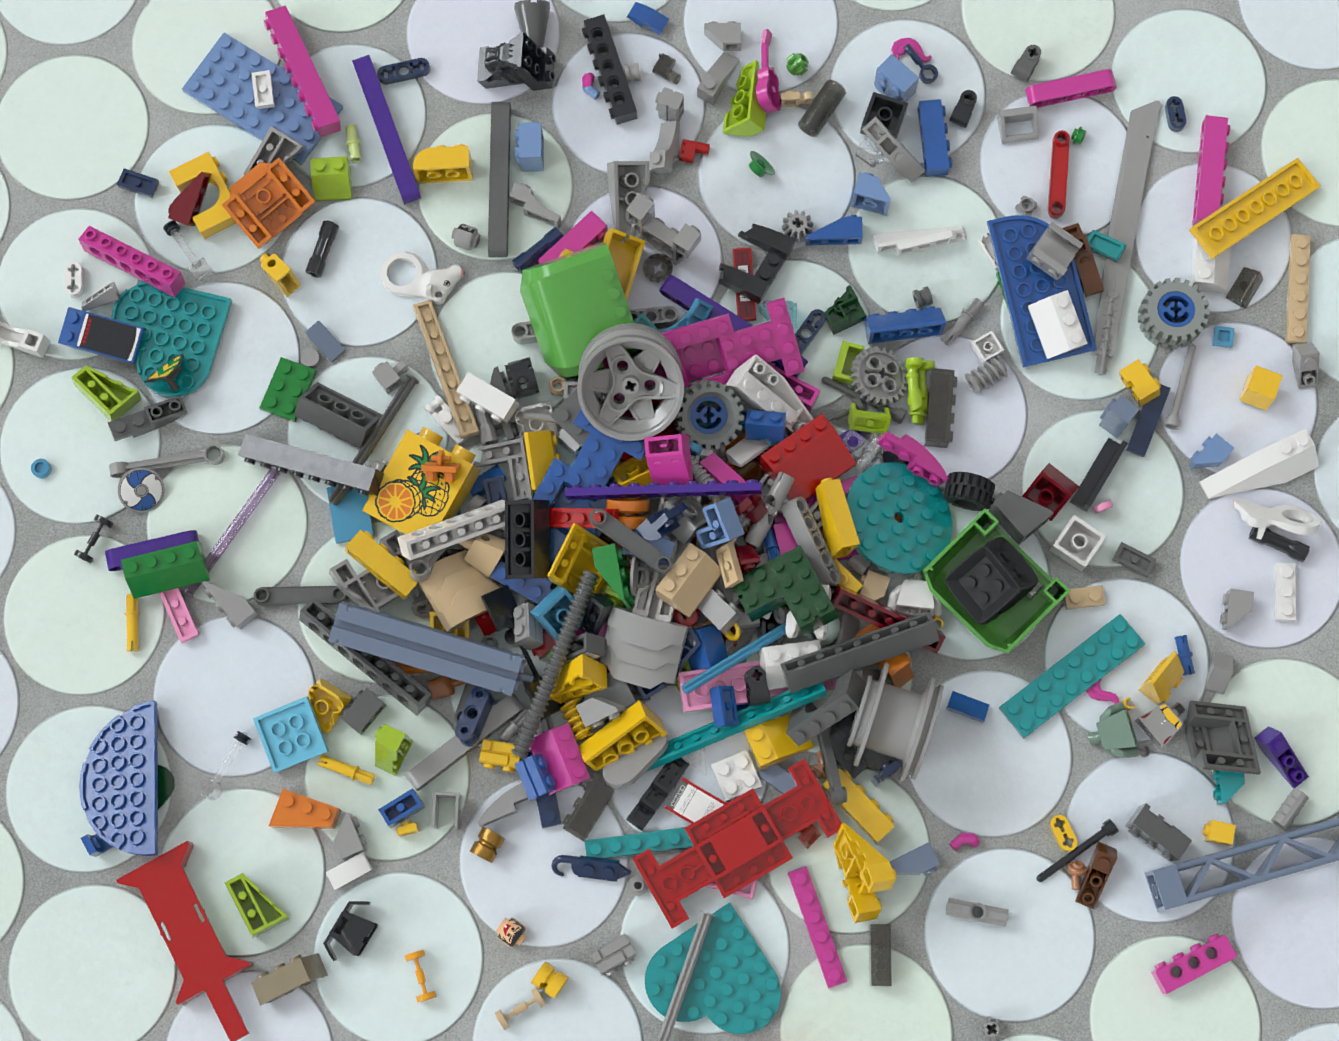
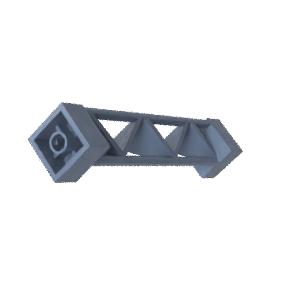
[1145,818,1339,912]

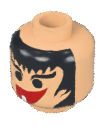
[496,917,527,948]

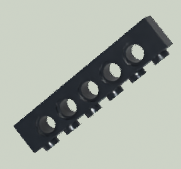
[582,14,637,125]

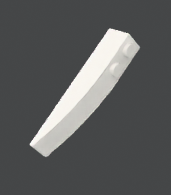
[1199,428,1319,499]

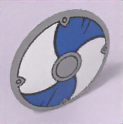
[118,467,165,513]

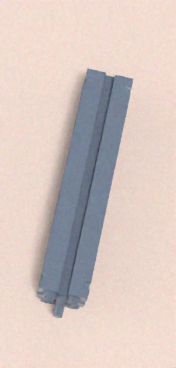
[328,601,534,696]

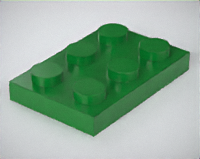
[259,357,317,422]

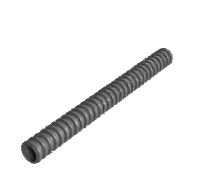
[511,570,599,758]

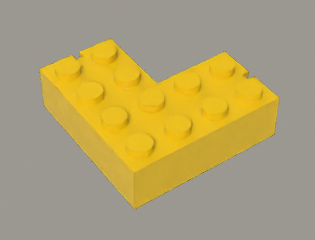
[559,228,645,300]

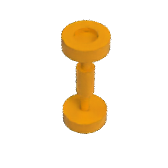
[405,950,437,1003]

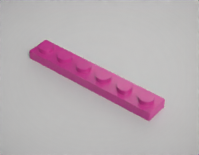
[788,866,847,988]

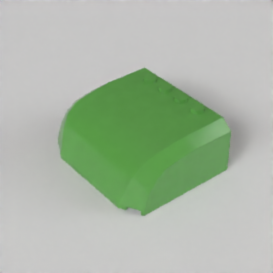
[520,242,641,377]
[923,508,1071,654]

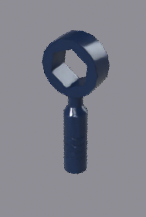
[904,44,938,84]

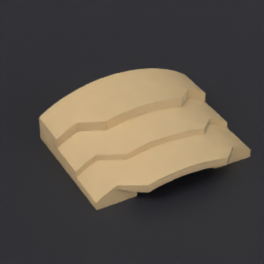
[419,550,504,632]

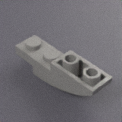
[862,116,926,183]

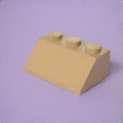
[655,543,722,618]

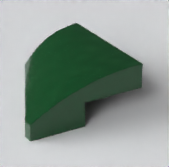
[824,285,867,335]

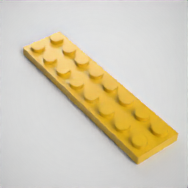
[1189,158,1321,260]

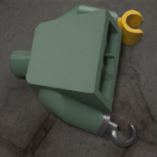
[1088,697,1150,758]

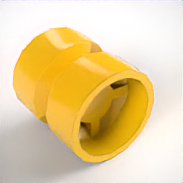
[531,961,569,999]

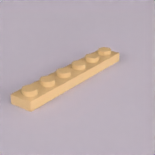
[1286,234,1311,344]

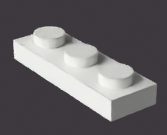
[1274,562,1296,622]

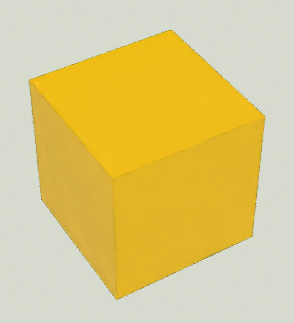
[1239,365,1283,411]

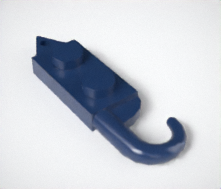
[551,855,631,882]

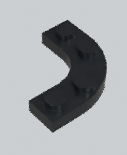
[829,710,868,779]

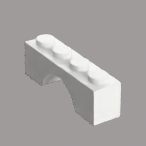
[0,321,51,358]

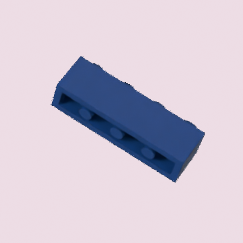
[917,99,952,177]

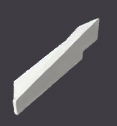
[872,226,966,256]

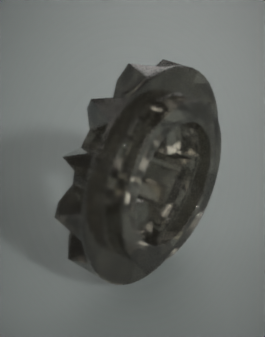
[643,254,673,283]

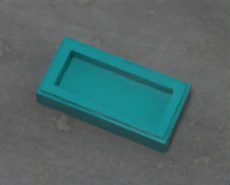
[1087,230,1127,262]

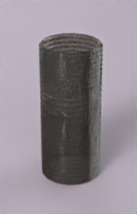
[798,79,846,137]

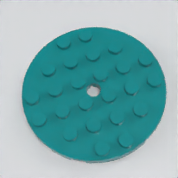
[845,462,952,575]

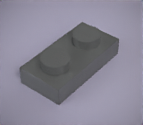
[1112,542,1156,578]

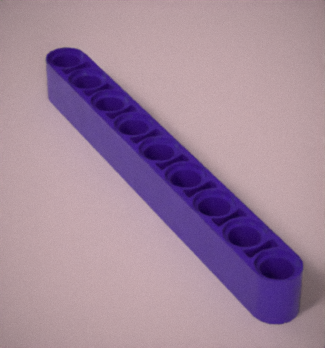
[352,55,422,205]
[659,275,808,378]

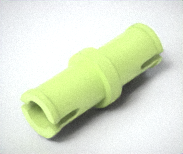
[345,124,362,163]

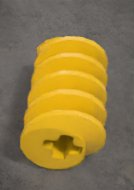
[560,697,595,741]

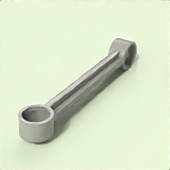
[109,444,225,478]
[410,495,488,582]

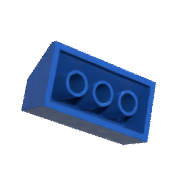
[864,306,946,344]

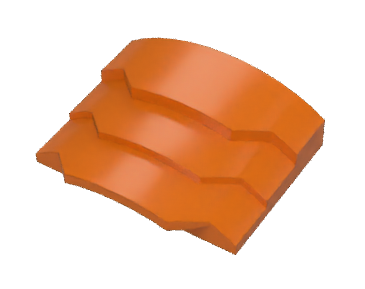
[222,158,316,249]

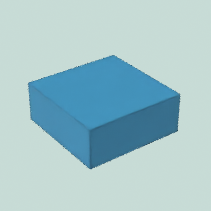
[1212,326,1235,348]

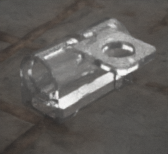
[842,429,885,473]

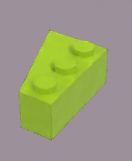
[375,724,413,776]

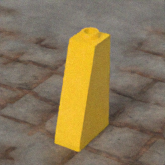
[816,478,860,559]

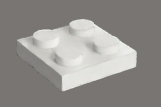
[711,750,762,802]

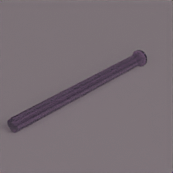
[181,468,280,598]

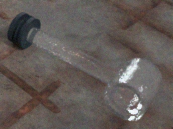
[163,220,214,283]
[199,731,251,800]

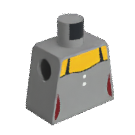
[1135,702,1185,749]

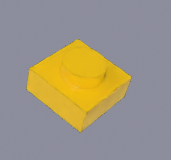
[396,820,420,837]

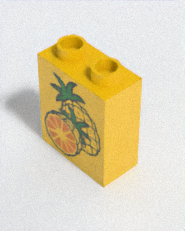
[362,427,481,534]

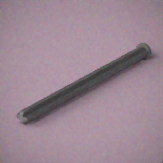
[328,374,419,506]

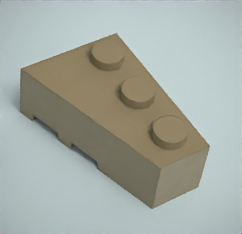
[251,953,328,1005]

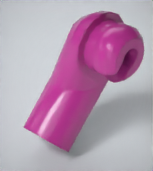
[949,833,980,851]

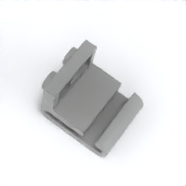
[1026,222,1083,280]

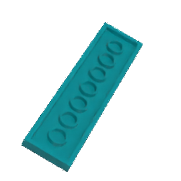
[999,614,1145,739]

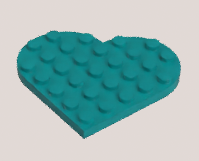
[112,281,232,398]
[645,902,781,1034]

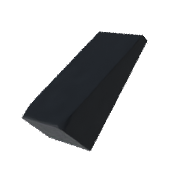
[580,593,614,635]

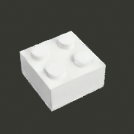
[970,331,1004,365]

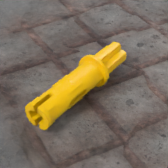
[124,594,140,652]
[318,754,375,785]

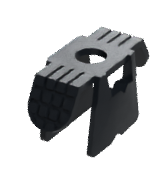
[323,901,378,961]

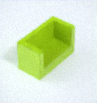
[832,341,864,387]
[848,402,891,434]

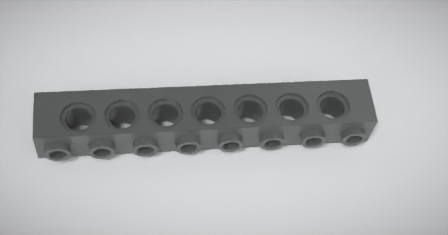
[299,598,432,716]

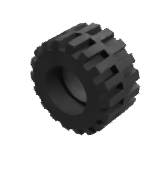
[943,472,995,511]

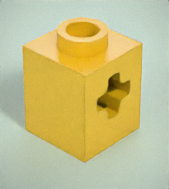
[1203,820,1236,846]

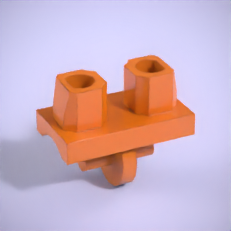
[421,450,460,482]

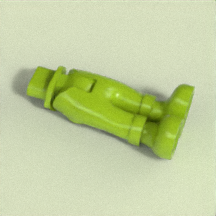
[905,357,935,425]

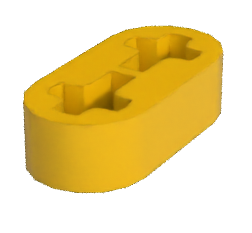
[1049,815,1077,852]

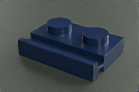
[871,760,901,787]

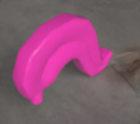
[891,38,932,63]
[1086,679,1119,704]

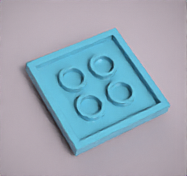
[253,696,329,773]

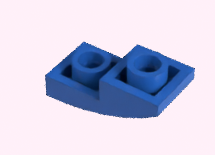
[627,2,669,35]

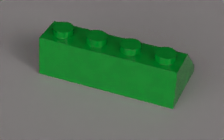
[121,541,210,599]

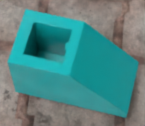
[1213,770,1245,805]

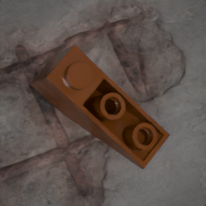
[1075,841,1117,909]

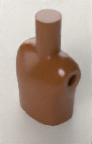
[427,675,465,700]

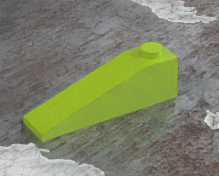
[722,60,766,137]

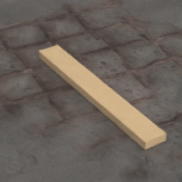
[413,300,480,439]

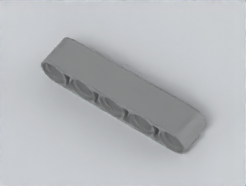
[782,497,841,587]

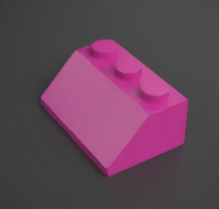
[530,723,590,795]

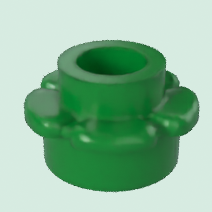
[1071,127,1086,145]

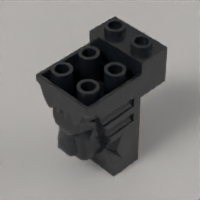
[477,32,556,91]

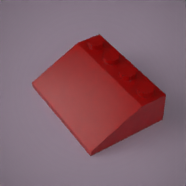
[760,414,857,500]

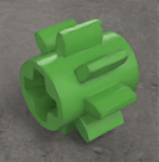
[786,53,809,76]

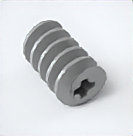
[965,355,1008,393]

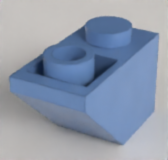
[1189,433,1234,469]

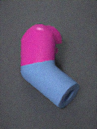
[582,73,600,100]

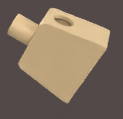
[459,533,505,578]

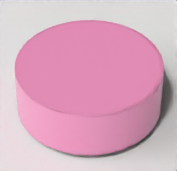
[1093,500,1113,513]

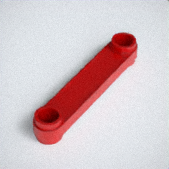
[1047,130,1070,219]

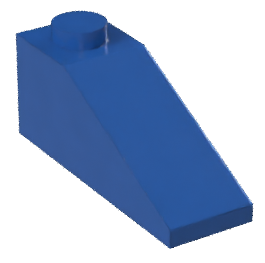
[806,215,863,246]

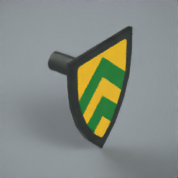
[144,353,184,392]

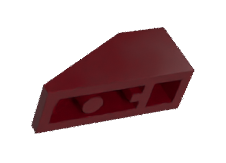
[168,172,212,226]

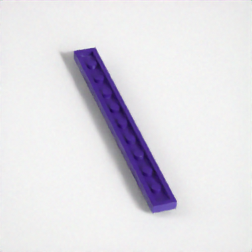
[565,479,763,500]

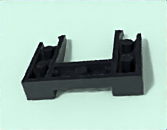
[718,224,796,305]

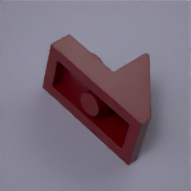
[735,494,768,524]

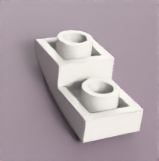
[325,852,372,890]

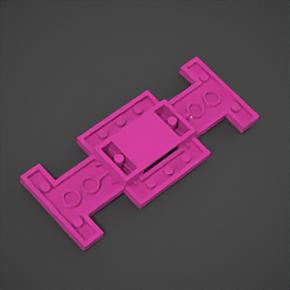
[602,298,805,417]

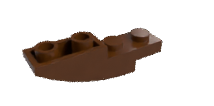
[1062,223,1104,297]

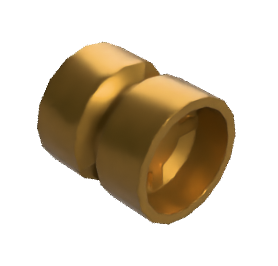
[470,827,505,863]

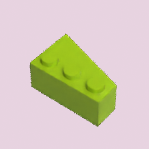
[71,365,142,421]
[224,873,289,938]

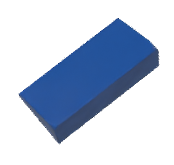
[470,464,507,497]
[710,686,739,727]
[946,691,990,723]

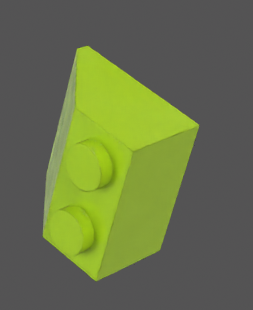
[310,156,352,202]

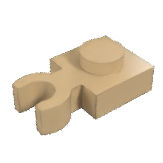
[780,90,813,108]

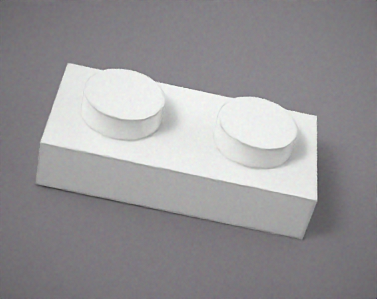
[251,70,275,109]

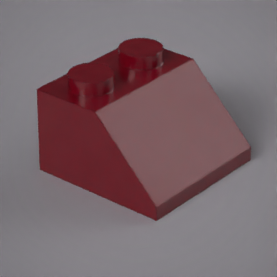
[1022,463,1080,521]

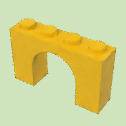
[169,151,236,239]

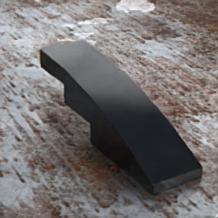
[626,758,690,831]

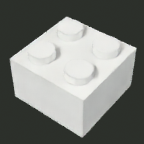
[1049,515,1107,572]

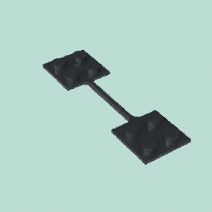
[480,585,566,720]

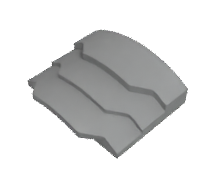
[599,605,689,689]

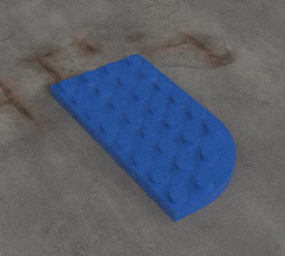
[987,215,1097,368]

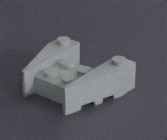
[626,193,701,265]
[329,530,419,612]

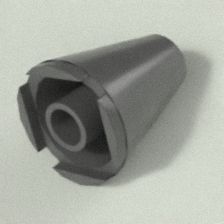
[514,0,550,48]

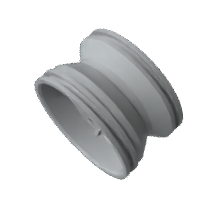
[577,323,684,441]

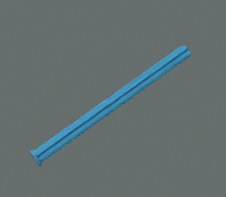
[681,623,786,694]

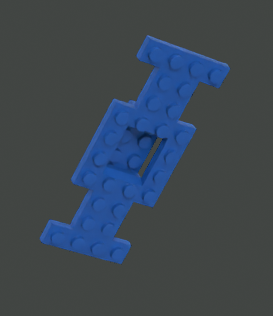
[490,409,646,604]

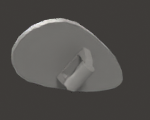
[630,556,650,596]

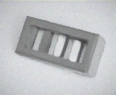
[81,282,119,311]

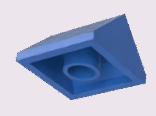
[688,624,728,671]

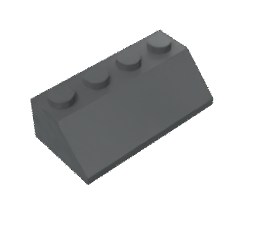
[294,382,382,449]

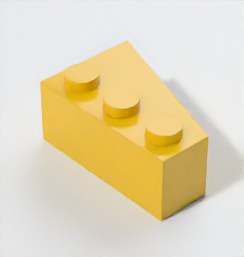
[550,654,607,704]

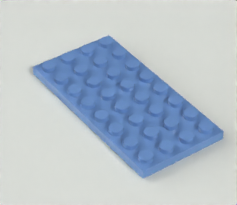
[182,33,343,165]

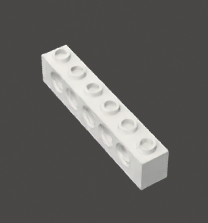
[397,499,505,560]

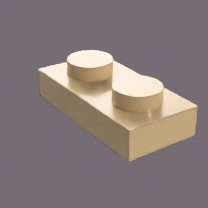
[1064,585,1106,610]

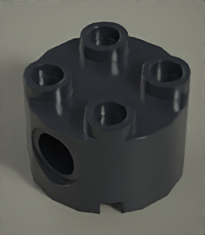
[505,357,540,399]

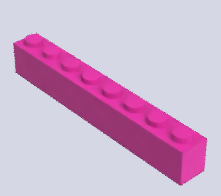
[264,5,341,138]

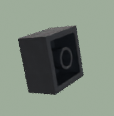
[860,92,908,139]

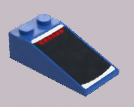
[58,307,145,364]

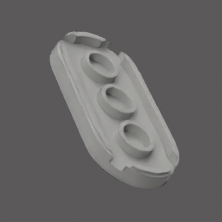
[603,735,668,788]

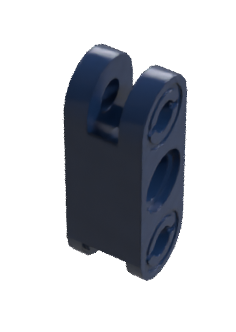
[455,686,494,746]

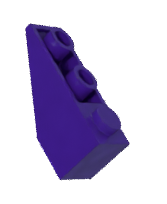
[1254,726,1309,788]

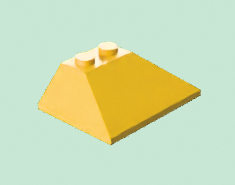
[547,523,629,596]

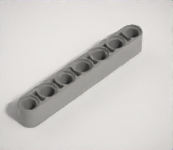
[405,693,525,791]

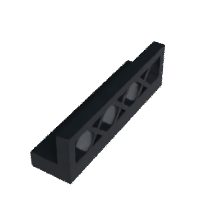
[1070,438,1128,512]

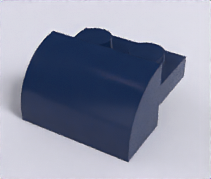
[635,502,688,541]

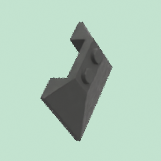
[1185,700,1261,775]

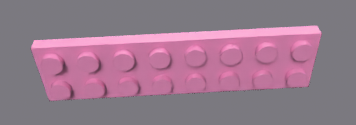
[677,661,836,713]

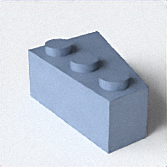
[1099,395,1140,438]

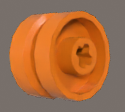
[606,499,650,530]

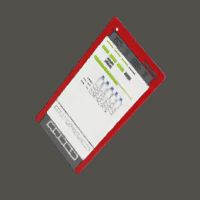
[665,777,745,835]

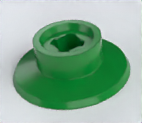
[749,151,775,177]

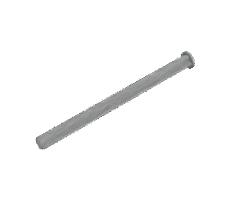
[657,910,715,1041]

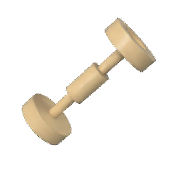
[495,987,547,1030]

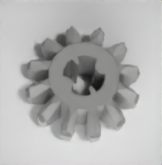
[782,210,813,242]

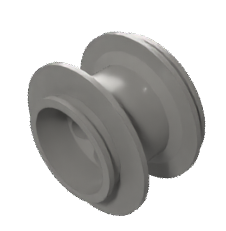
[847,662,944,781]

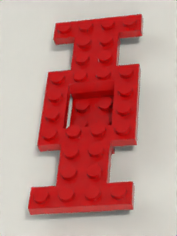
[632,758,842,929]

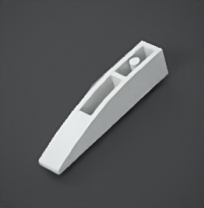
[726,355,813,435]

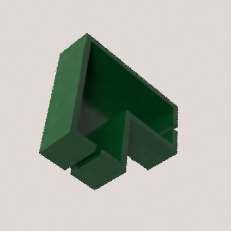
[733,545,839,636]

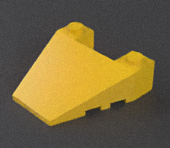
[833,823,897,923]

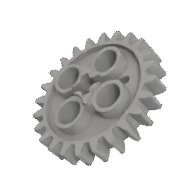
[850,346,908,407]

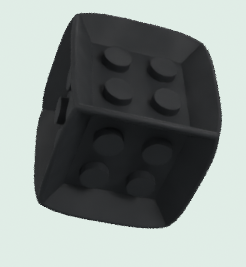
[945,537,1039,625]

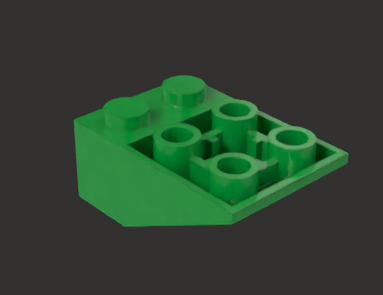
[592,543,634,611]

